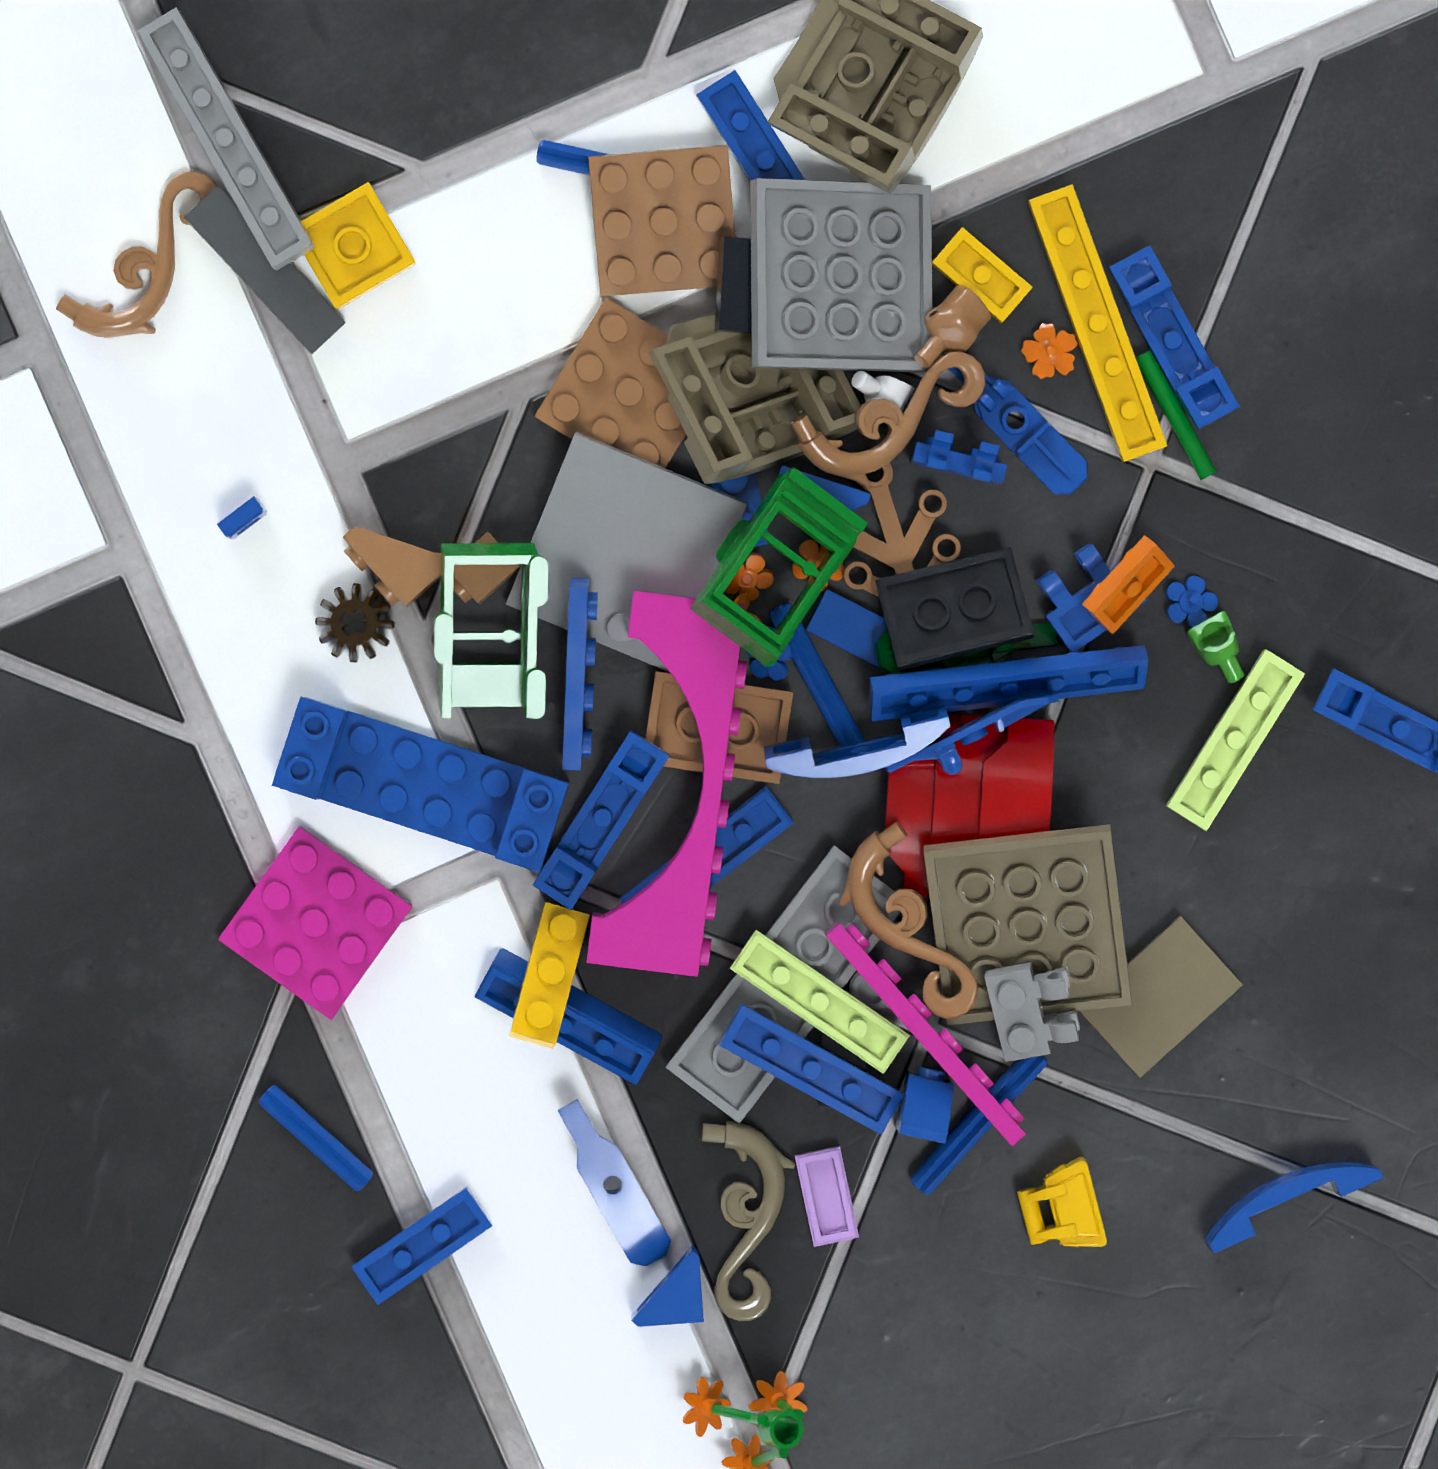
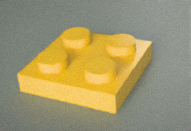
[302,182,417,310]

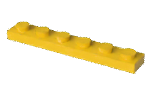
[1028,184,1167,463]

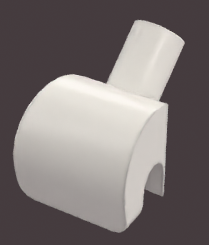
[852,371,915,411]

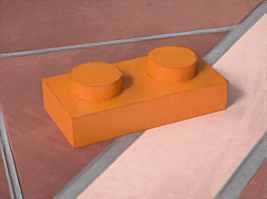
[1082,535,1175,635]

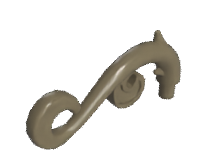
[702,1121,795,1321]

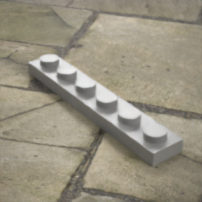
[137,7,316,271]

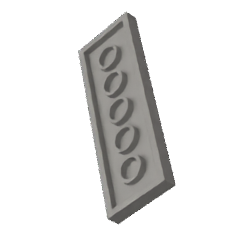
[666,845,901,1124]

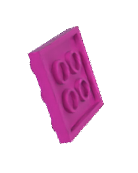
[218,826,413,1020]

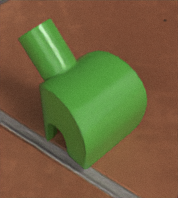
[1187,611,1245,683]

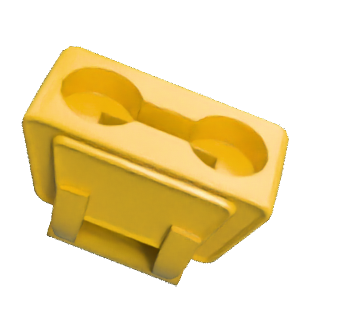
[1017,1157,1107,1247]

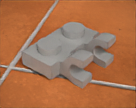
[984,962,1081,1062]

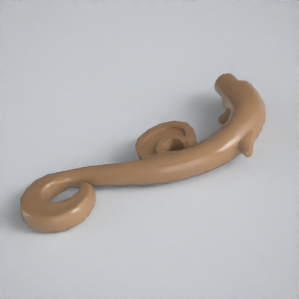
[56,171,217,338]
[791,351,986,487]
[839,822,978,1019]

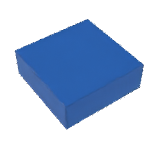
[216,496,268,540]

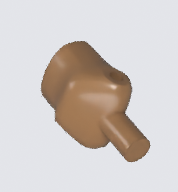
[914,285,991,369]

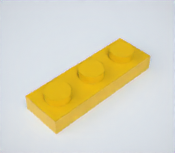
[508,902,590,1049]

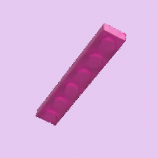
[824,922,1026,1147]

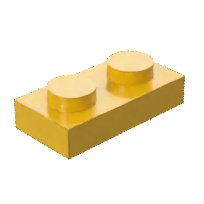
[932,227,1033,324]

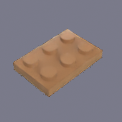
[645,671,794,784]

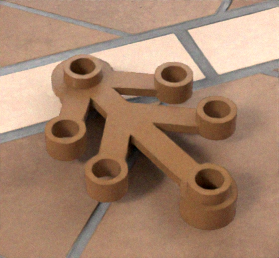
[844,463,961,597]

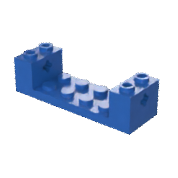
[271,696,570,873]

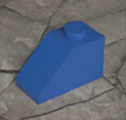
[895,1066,954,1144]

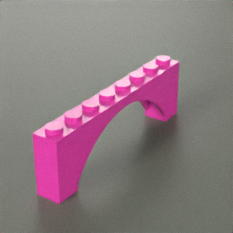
[586,590,753,977]

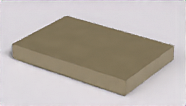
[1079,916,1243,1078]

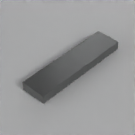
[184,186,346,355]

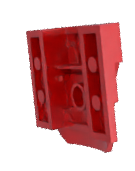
[884,713,1054,898]

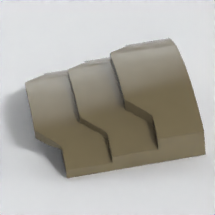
[767,0,984,194]
[649,313,861,484]

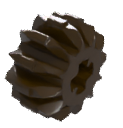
[315,583,395,663]

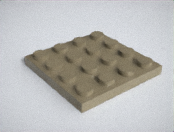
[924,824,1132,1025]

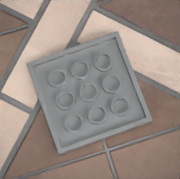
[750,178,932,372]
[506,432,748,672]

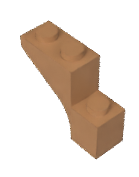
[343,527,520,608]

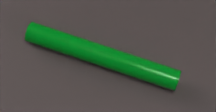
[1136,350,1217,480]

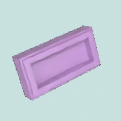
[794,1145,859,1247]

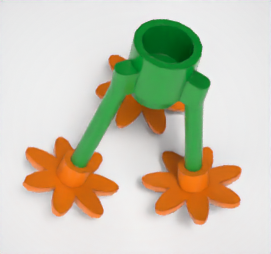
[682,1371,808,1469]

